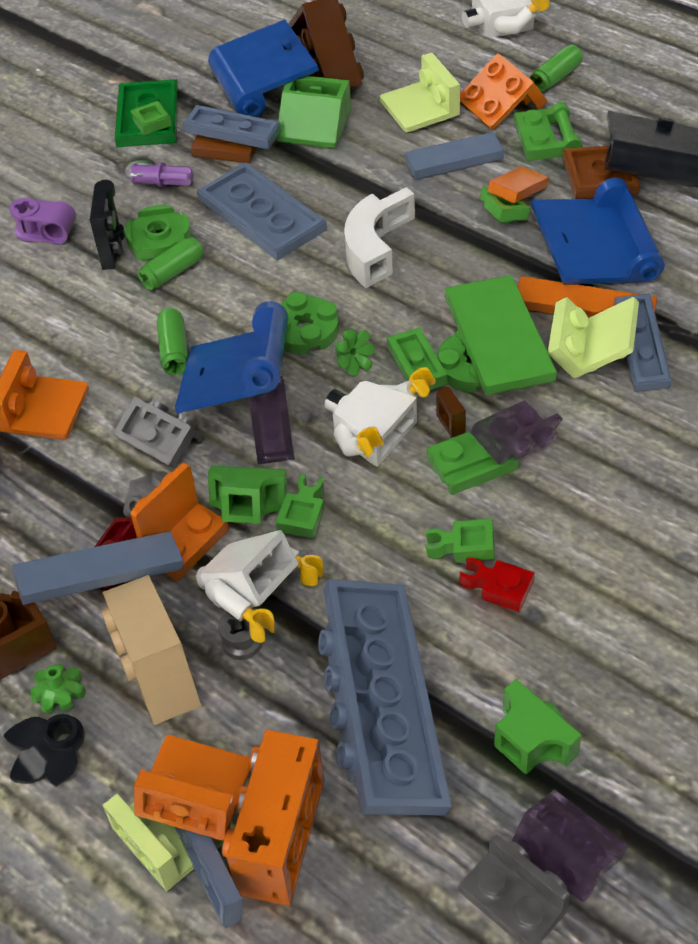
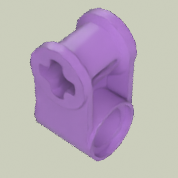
[9,198,76,244]

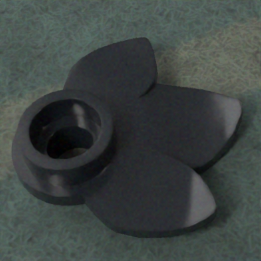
[4,714,85,787]

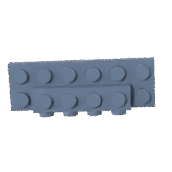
[318,579,452,815]

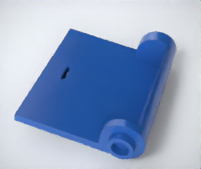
[208,19,319,118]
[531,178,665,284]
[175,301,288,414]

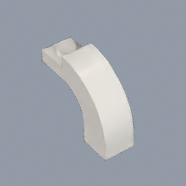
[344,187,415,288]

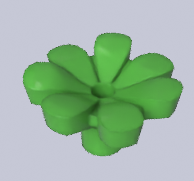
[335,329,375,376]
[30,664,86,714]

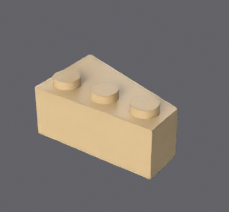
[100,575,201,725]

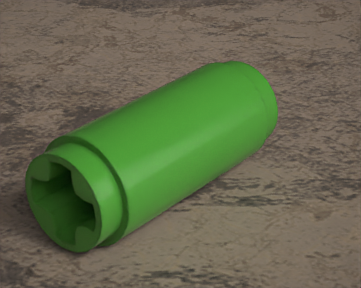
[529,45,583,93]
[138,237,204,290]
[156,308,188,376]

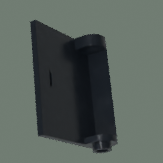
[604,111,698,188]

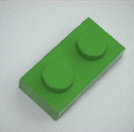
[387,327,447,390]

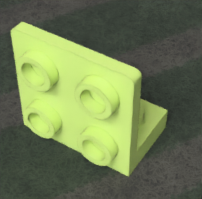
[380,52,460,133]
[548,297,639,379]
[102,794,235,892]

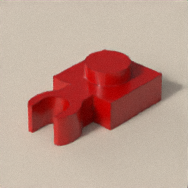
[459,557,535,612]

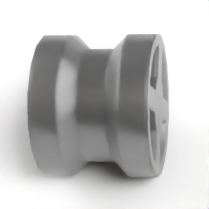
[218,612,262,660]

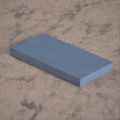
[197,162,327,261]

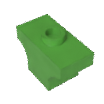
[208,466,287,524]
[494,679,582,774]

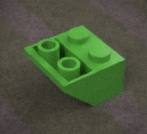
[277,76,351,148]

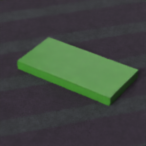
[444,275,557,395]

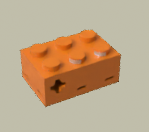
[222,729,325,906]

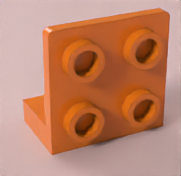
[460,53,548,130]
[0,350,89,440]
[130,462,229,582]
[134,735,250,841]

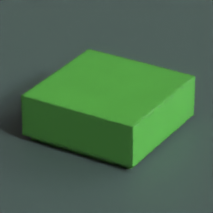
[131,101,172,135]

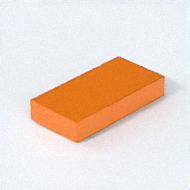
[488,166,549,203]

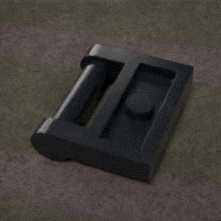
[90,180,125,270]

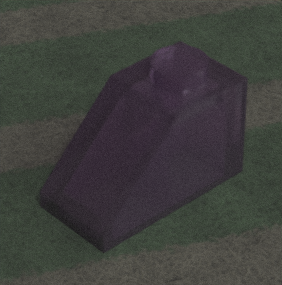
[249,376,295,465]

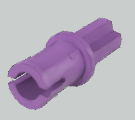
[130,162,194,188]

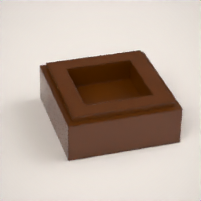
[436,386,466,438]

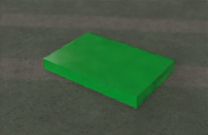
[114,79,179,147]

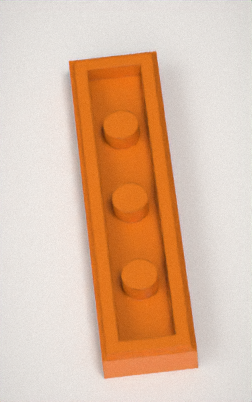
[517,276,658,318]

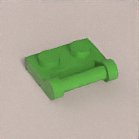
[514,102,583,161]

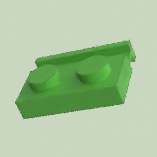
[427,422,519,495]

